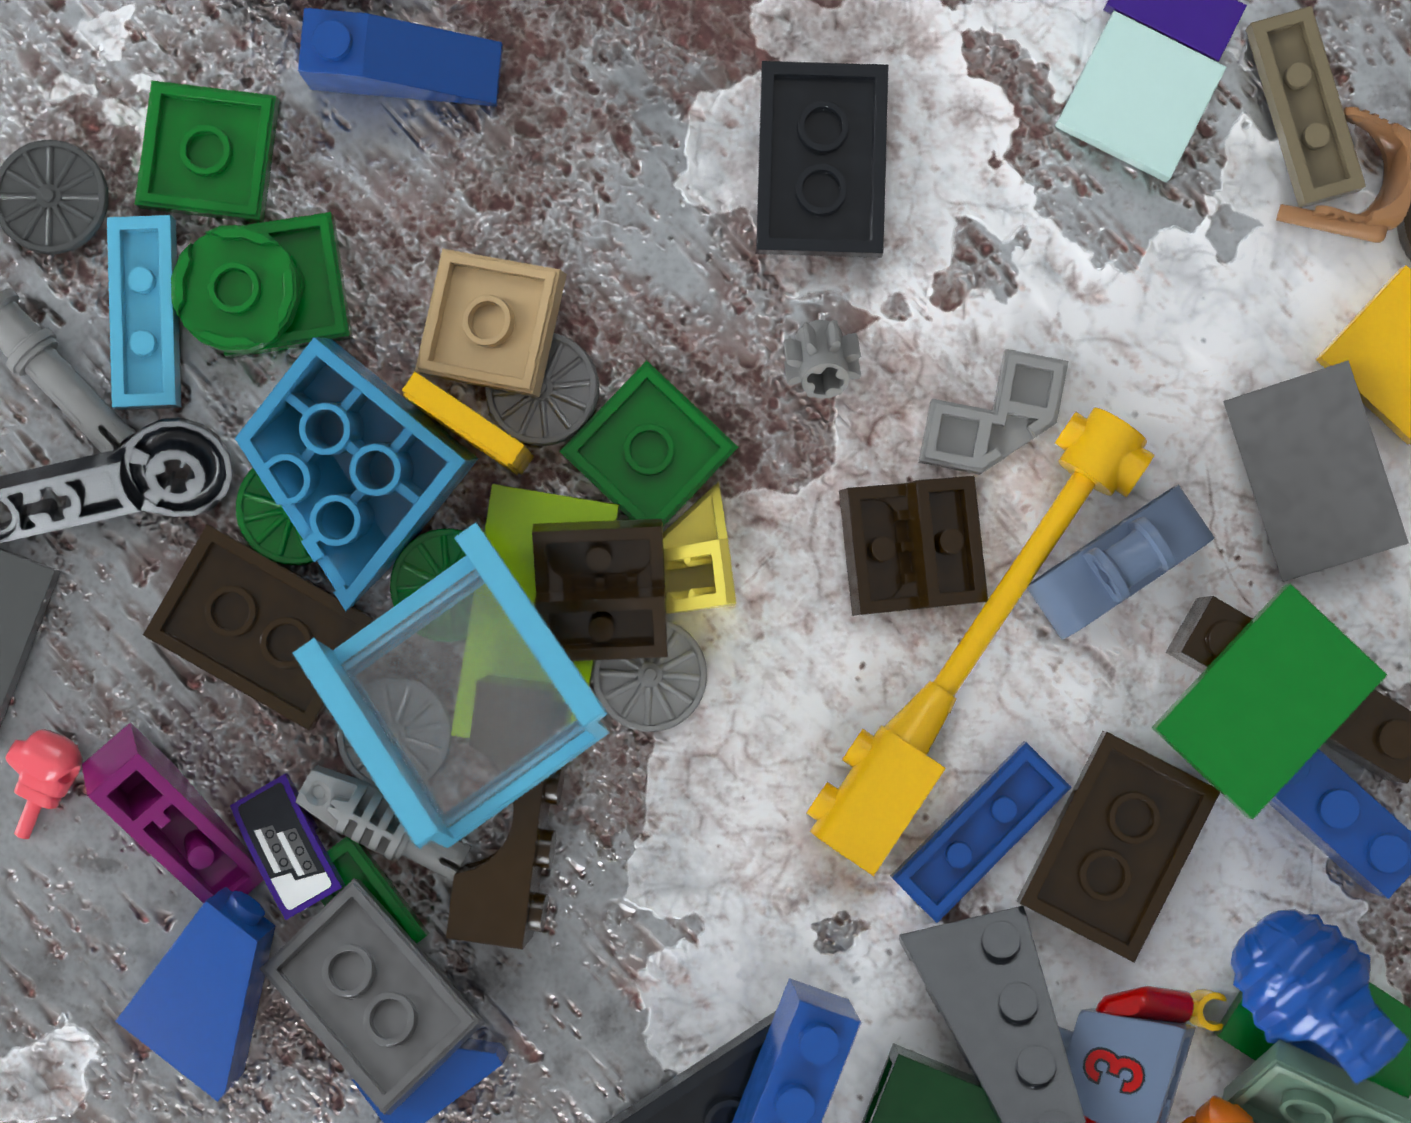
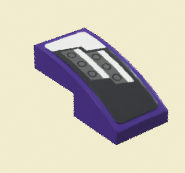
[230,773,346,920]

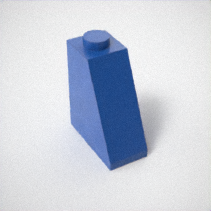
[115,886,276,1102]

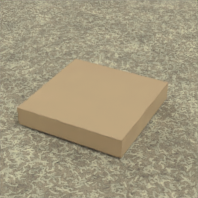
[415,248,567,397]

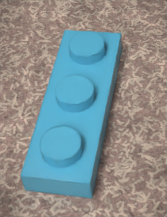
[107,215,181,410]

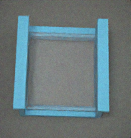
[293,523,610,848]

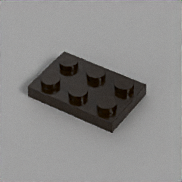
[143,524,376,730]
[1016,731,1220,963]

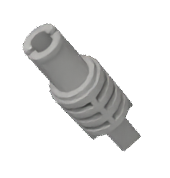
[296,765,472,883]

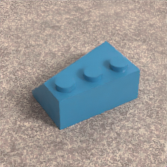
[235,337,479,611]

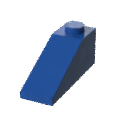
[298,8,503,107]

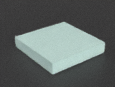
[1054,11,1226,183]

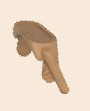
[1276,107,1411,243]

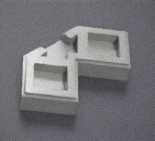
[919,349,1069,474]

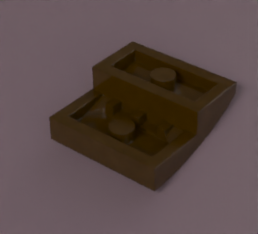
[839,476,988,616]
[532,519,668,661]

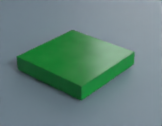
[134,80,280,223]
[206,212,353,358]
[560,360,738,528]

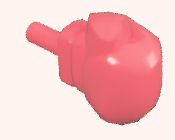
[5,729,83,839]

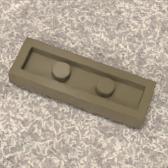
[1245,6,1366,208]

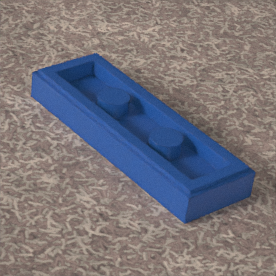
[890,741,1072,923]

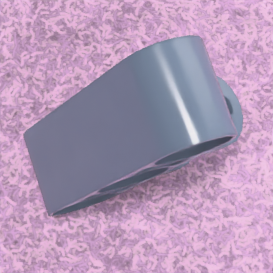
[1027,484,1215,640]

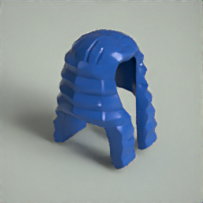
[1231,909,1409,1084]

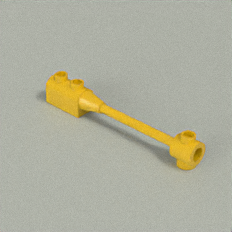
[806,407,1155,876]

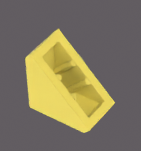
[663,481,736,614]

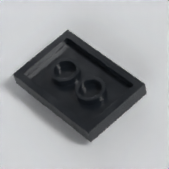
[756,61,889,258]

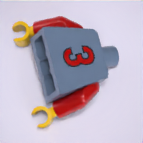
[1058,986,1227,1123]

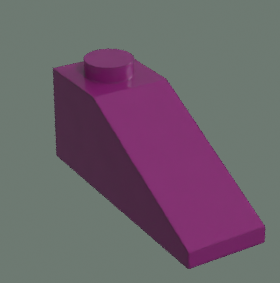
[81,722,264,903]

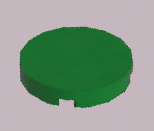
[171,225,301,353]

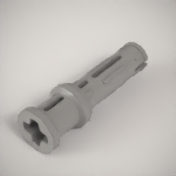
[0,288,137,453]

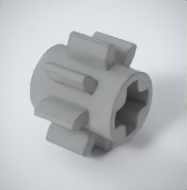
[783,320,861,398]

